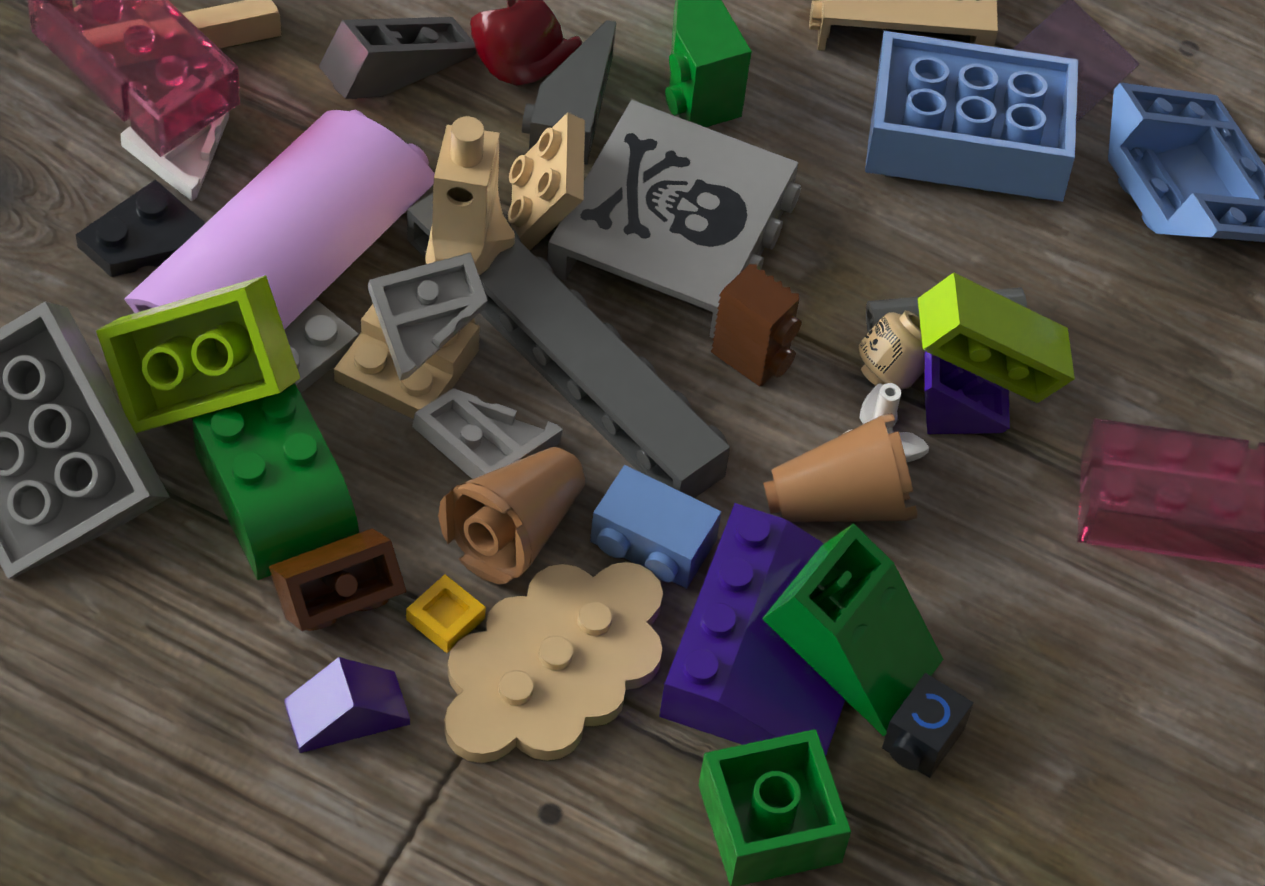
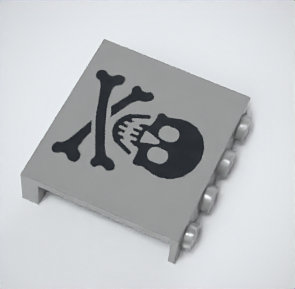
[547,100,801,338]

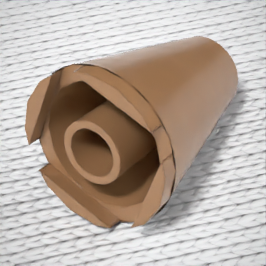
[763,413,917,522]
[438,447,585,585]

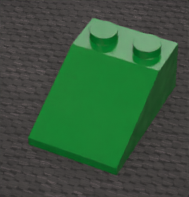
[665,0,752,127]

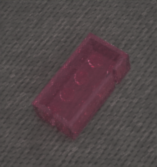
[27,0,240,157]
[1077,418,1265,569]

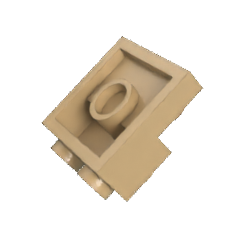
[334,304,480,419]

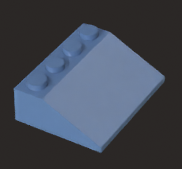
[865,31,1078,202]

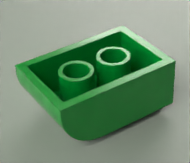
[192,383,359,581]

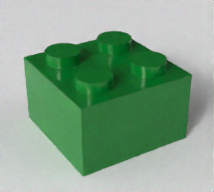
[698,729,851,886]

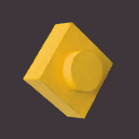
[406,574,486,653]

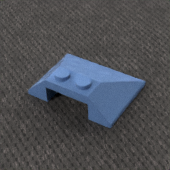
[1108,83,1265,242]

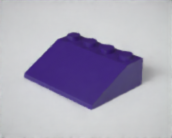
[659,503,845,757]

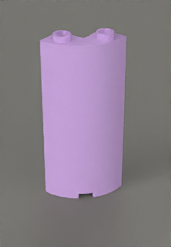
[124,110,435,330]

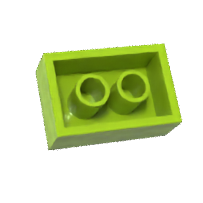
[96,275,301,433]

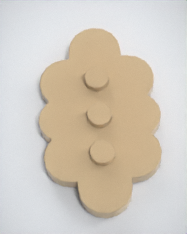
[444,562,663,763]

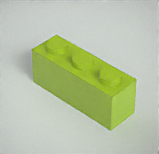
[917,273,1075,403]

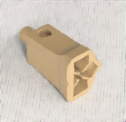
[425,116,515,275]

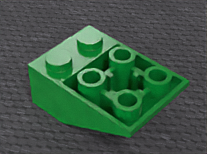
[762,523,944,736]

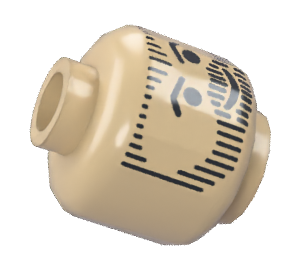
[858,311,925,389]

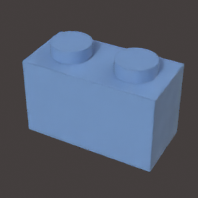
[590,465,722,589]

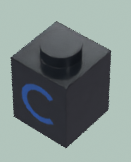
[882,673,974,778]

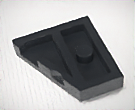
[76,179,205,277]

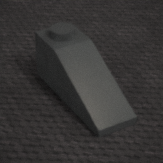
[319,17,477,99]
[522,20,616,165]

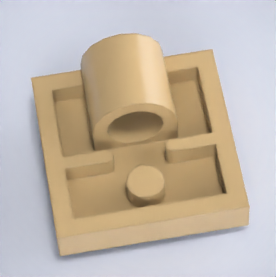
[508,112,585,251]

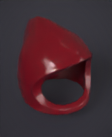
[470,0,582,86]

